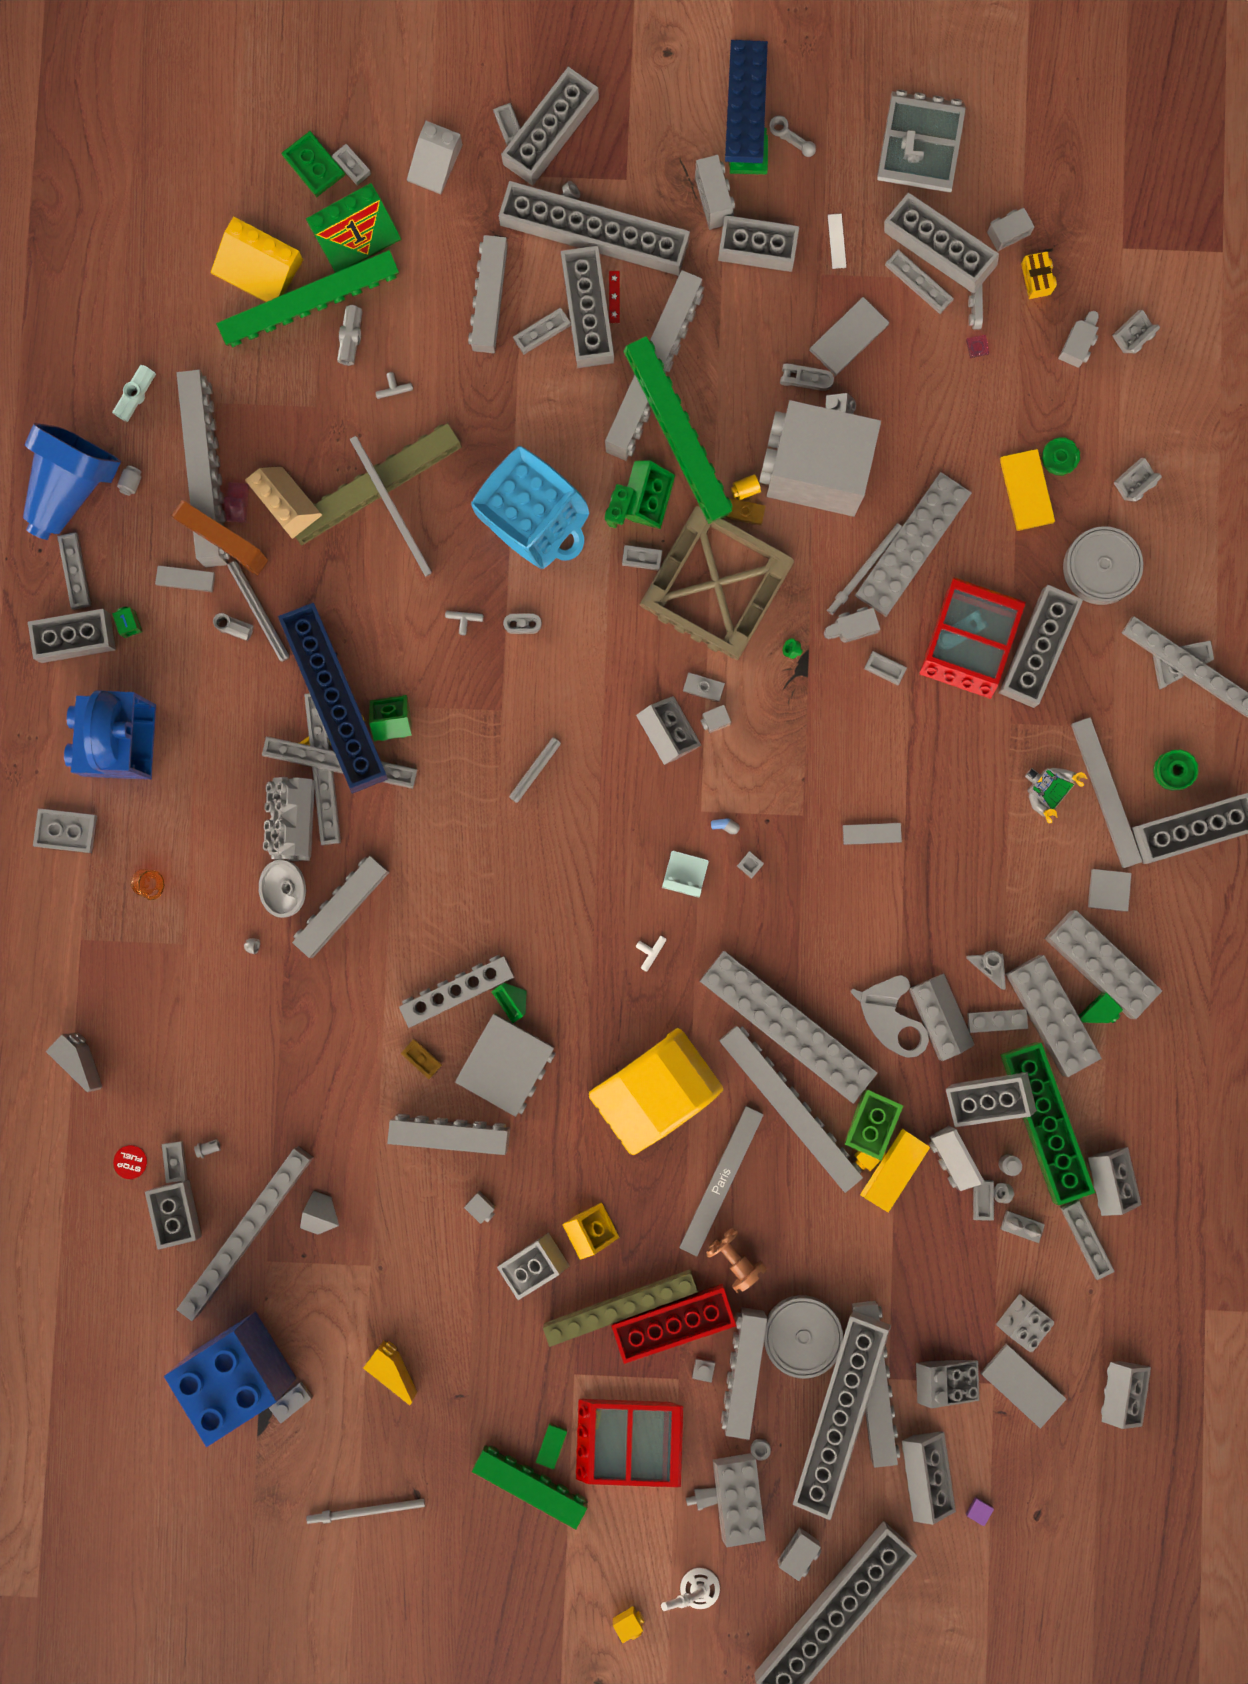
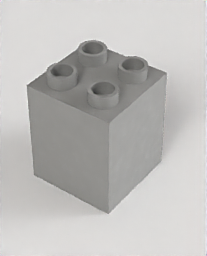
[759,400,881,517]

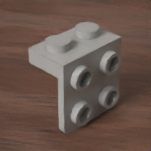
[996,1294,1054,1352]

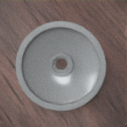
[259,860,306,918]

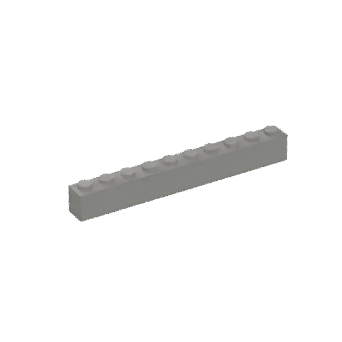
[719,1026,863,1193]
[176,1146,314,1321]

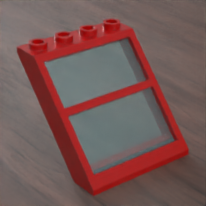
[919,577,1026,699]
[576,1399,683,1488]

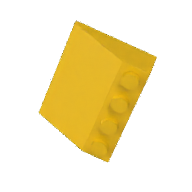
[211,216,303,302]

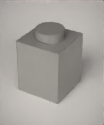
[700,705,731,734]
[464,1191,496,1224]

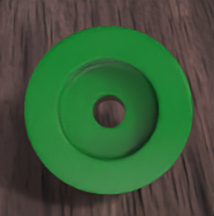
[782,638,803,659]

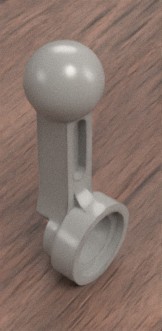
[770,116,816,157]

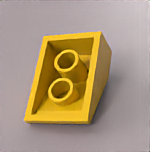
[363,1340,417,1405]

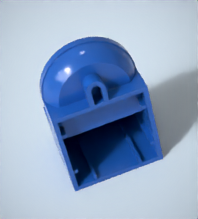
[64,690,156,780]

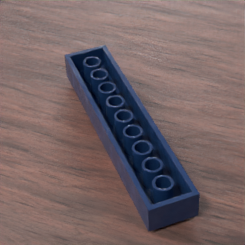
[278,603,388,794]

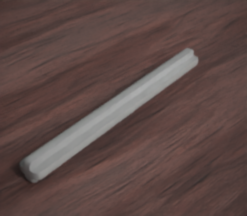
[228,561,289,661]

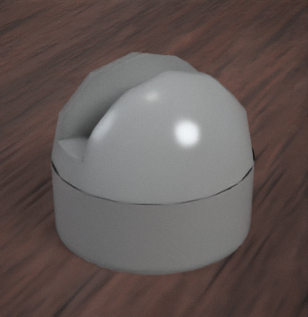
[244,938,260,954]

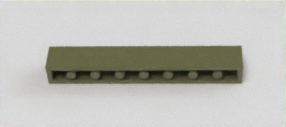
[543,1269,698,1347]

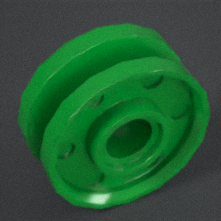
[1153,749,1199,791]

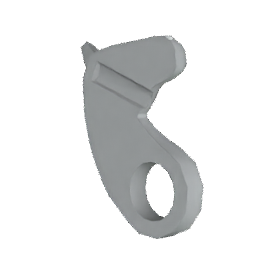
[851,975,929,1058]

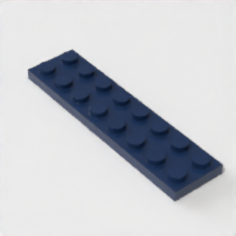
[725,40,768,163]

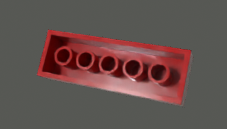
[611,1284,736,1364]

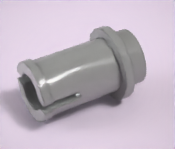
[194,1139,221,1158]

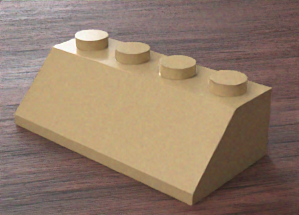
[245,467,322,539]

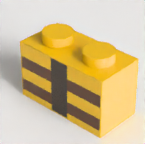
[1021,252,1057,299]

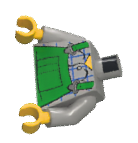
[1025,768,1088,823]

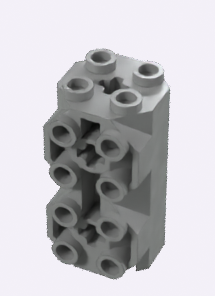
[263,777,315,861]

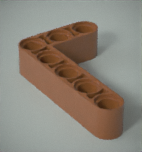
[171,500,268,576]

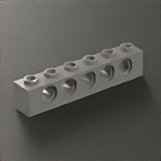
[399,955,515,1028]

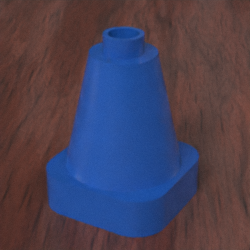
[23,423,121,540]

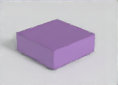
[966,1497,994,1526]

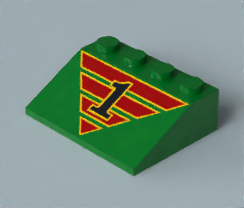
[306,183,401,273]

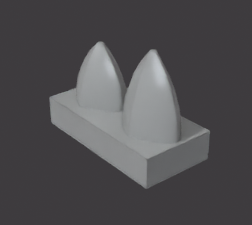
[1000,1210,1045,1243]

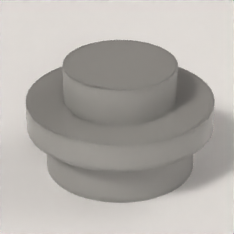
[983,950,1002,970]

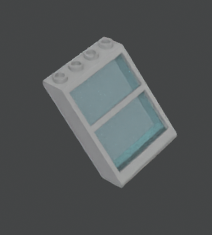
[877,89,966,193]

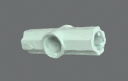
[112,365,156,422]

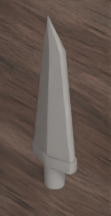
[686,1488,718,1510]

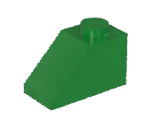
[1078,993,1123,1023]

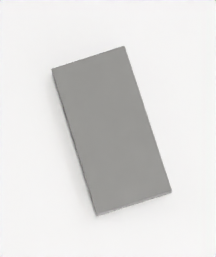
[809,297,889,376]
[980,1344,1066,1429]

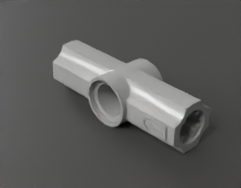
[337,305,363,366]

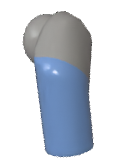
[711,818,740,834]

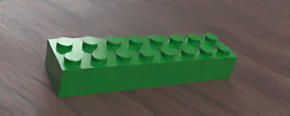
[1000,1042,1095,1206]

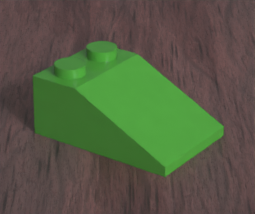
[845,1090,903,1160]

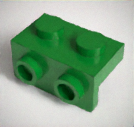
[605,484,634,528]

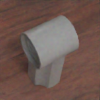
[213,613,254,641]

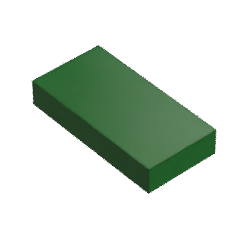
[536,1423,567,1469]

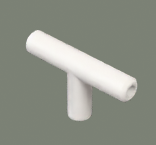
[636,936,666,972]

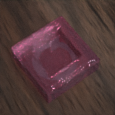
[966,334,990,358]

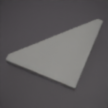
[966,954,1006,990]

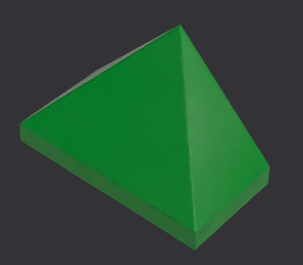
[491,983,527,1023]

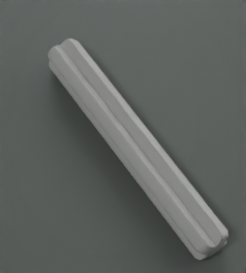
[509,737,561,803]

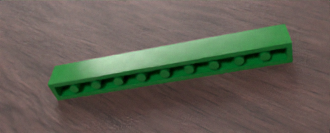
[216,250,399,348]
[623,336,732,524]

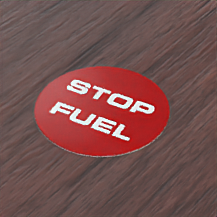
[113,1145,147,1179]

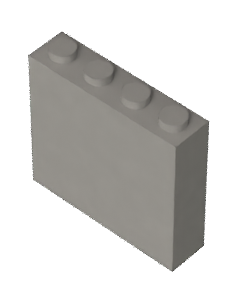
[455,1014,556,1117]

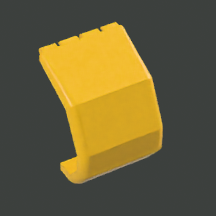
[589,1028,723,1155]

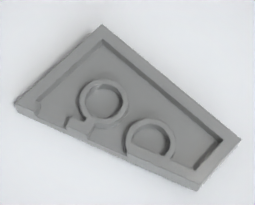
[1152,641,1214,689]

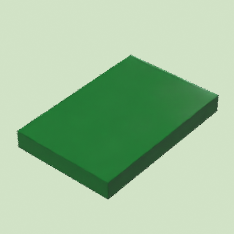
[281,131,345,198]

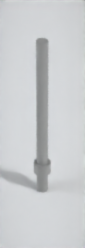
[827,523,902,615]
[306,1499,425,1524]

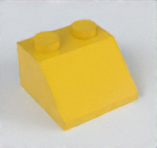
[562,1203,620,1260]

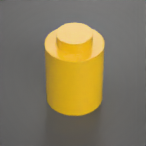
[731,474,761,500]

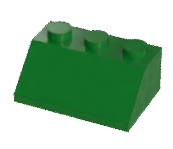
[626,460,675,529]

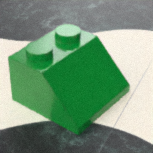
[369,695,412,741]

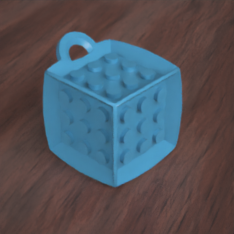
[471,446,589,569]

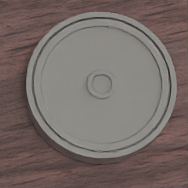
[1063,526,1143,605]
[764,1295,843,1379]

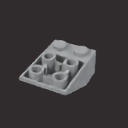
[916,1360,979,1408]

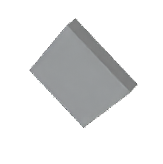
[1088,869,1131,912]

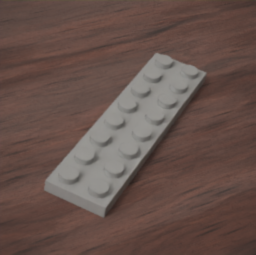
[855,472,972,617]

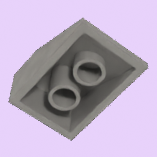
[407,121,463,194]
[46,1033,102,1092]
[497,1233,570,1300]

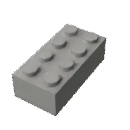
[718,215,799,272]
[28,609,116,663]
[946,1072,1037,1127]
[713,1453,766,1547]

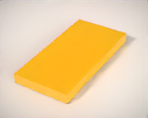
[1000,449,1055,531]
[860,1129,930,1213]

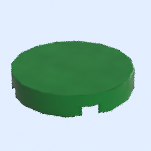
[1041,437,1080,476]

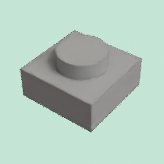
[737,851,764,879]
[692,1357,715,1382]

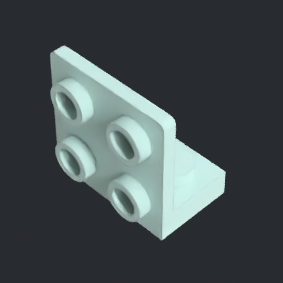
[662,851,709,898]

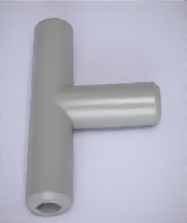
[376,372,413,399]
[445,611,484,635]

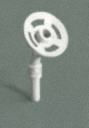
[661,1568,720,1611]

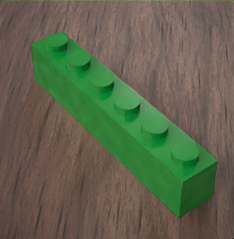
[472,1445,588,1530]

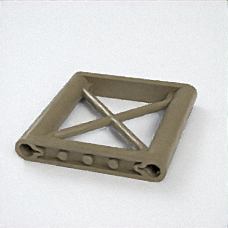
[639,506,794,660]

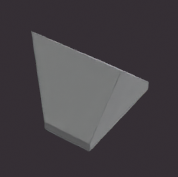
[300,1191,339,1235]

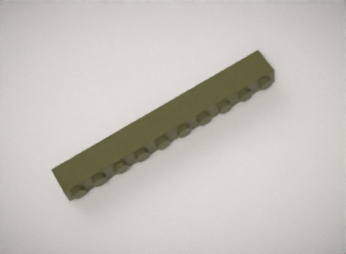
[295,423,462,545]

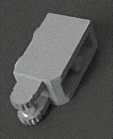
[1058,310,1099,368]
[823,607,880,643]

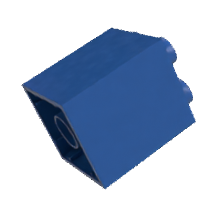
[164,1311,296,1447]

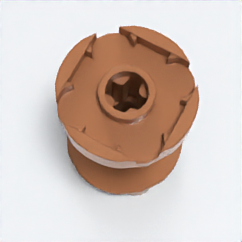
[706,1228,767,1293]

